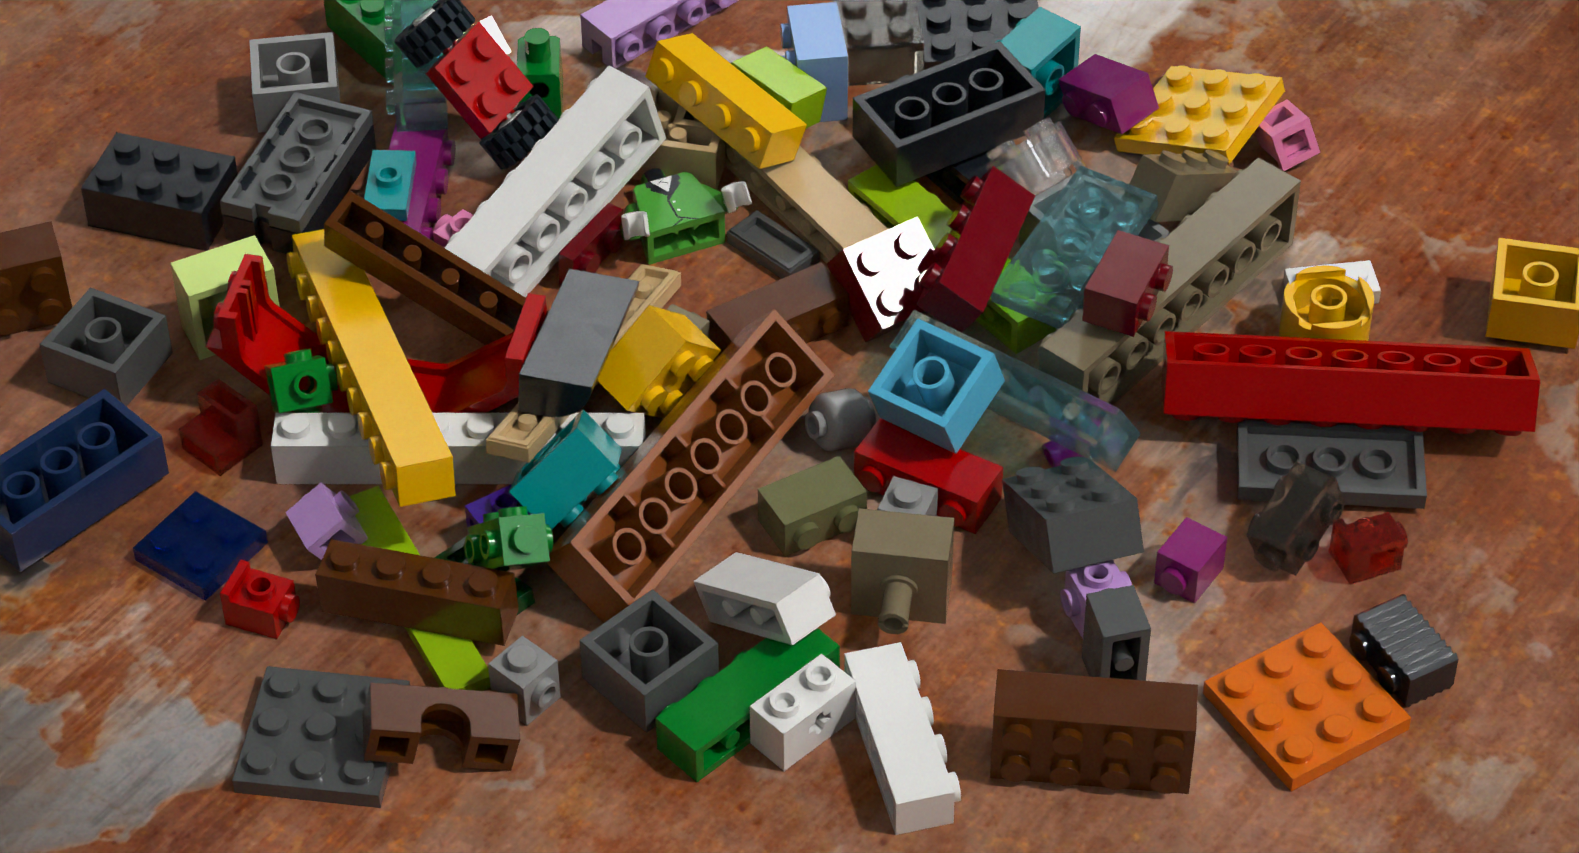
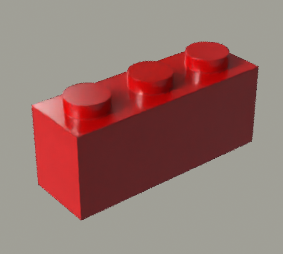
[854,418,1003,534]

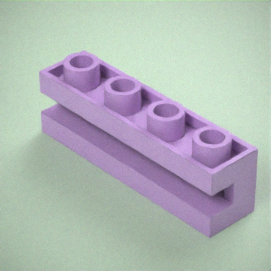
[580,0,739,69]

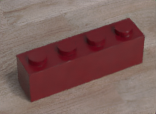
[916,166,1036,335]

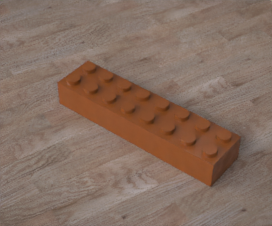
[546,309,835,623]

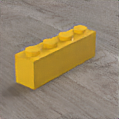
[645,33,807,169]

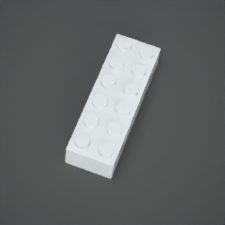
[445,65,666,298]

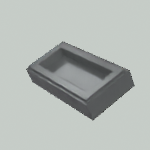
[727,210,820,278]

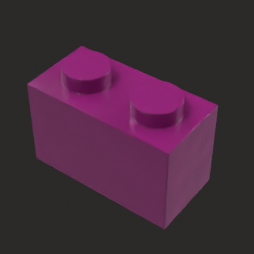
[1058,54,1159,134]

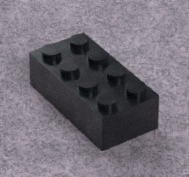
[852,41,1046,187]

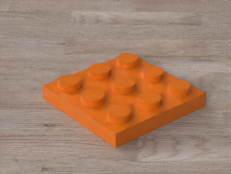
[1203,622,1411,792]

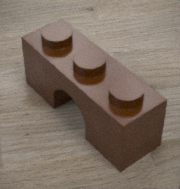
[362,683,520,771]

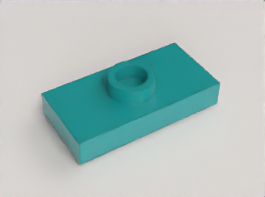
[364,150,416,221]

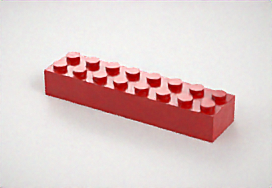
[1161,331,1541,436]

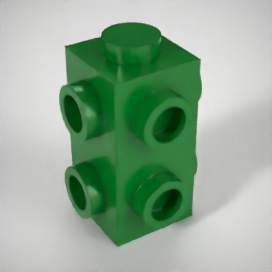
[464,506,553,571]

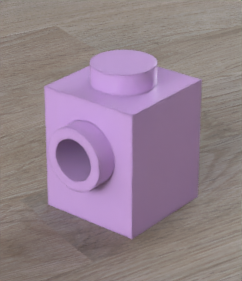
[286,482,368,560]

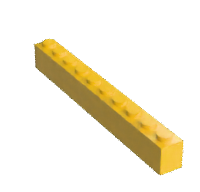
[287,229,456,507]

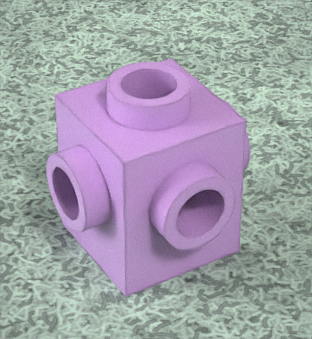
[1060,560,1132,638]

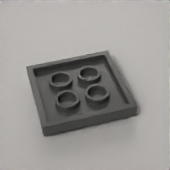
[232,666,410,808]

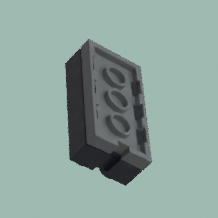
[220,92,376,254]

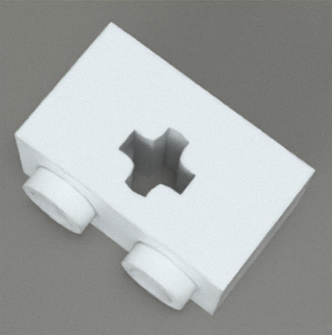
[750,653,856,771]

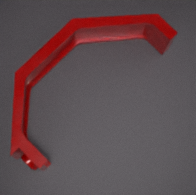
[205,254,547,413]

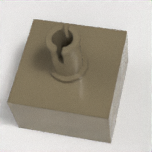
[851,508,954,634]

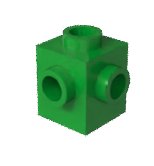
[264,349,338,413]

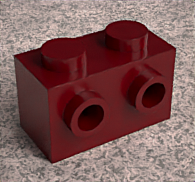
[1082,230,1173,337]

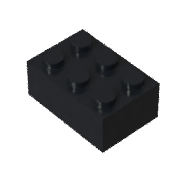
[81,132,238,251]

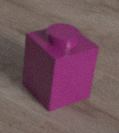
[1154,517,1227,603]

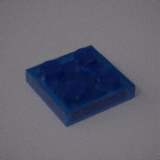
[133,491,268,601]

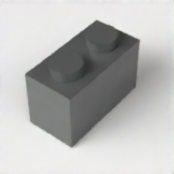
[1082,585,1151,681]

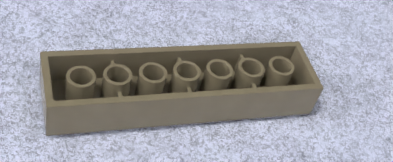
[1036,157,1301,427]

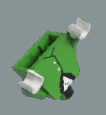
[620,168,752,265]

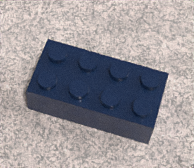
[0,389,169,572]

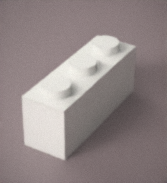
[693,552,836,645]

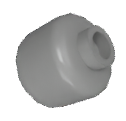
[805,388,876,451]

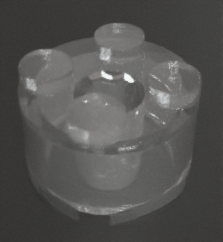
[985,117,1086,196]

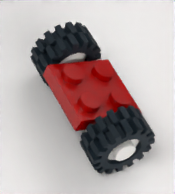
[394,0,559,170]

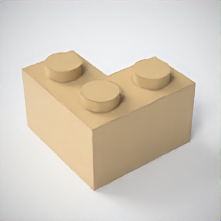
[633,86,726,190]

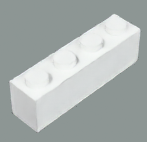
[844,642,961,835]

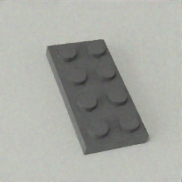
[1237,420,1427,509]

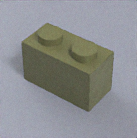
[758,456,867,557]

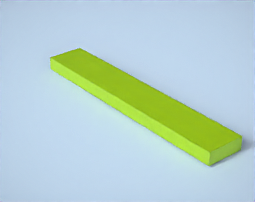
[349,486,490,691]

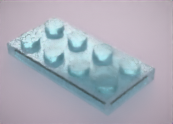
[991,166,1158,329]

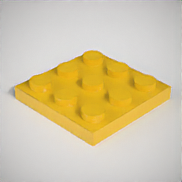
[1114,66,1285,165]

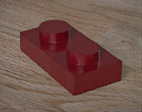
[559,203,624,285]

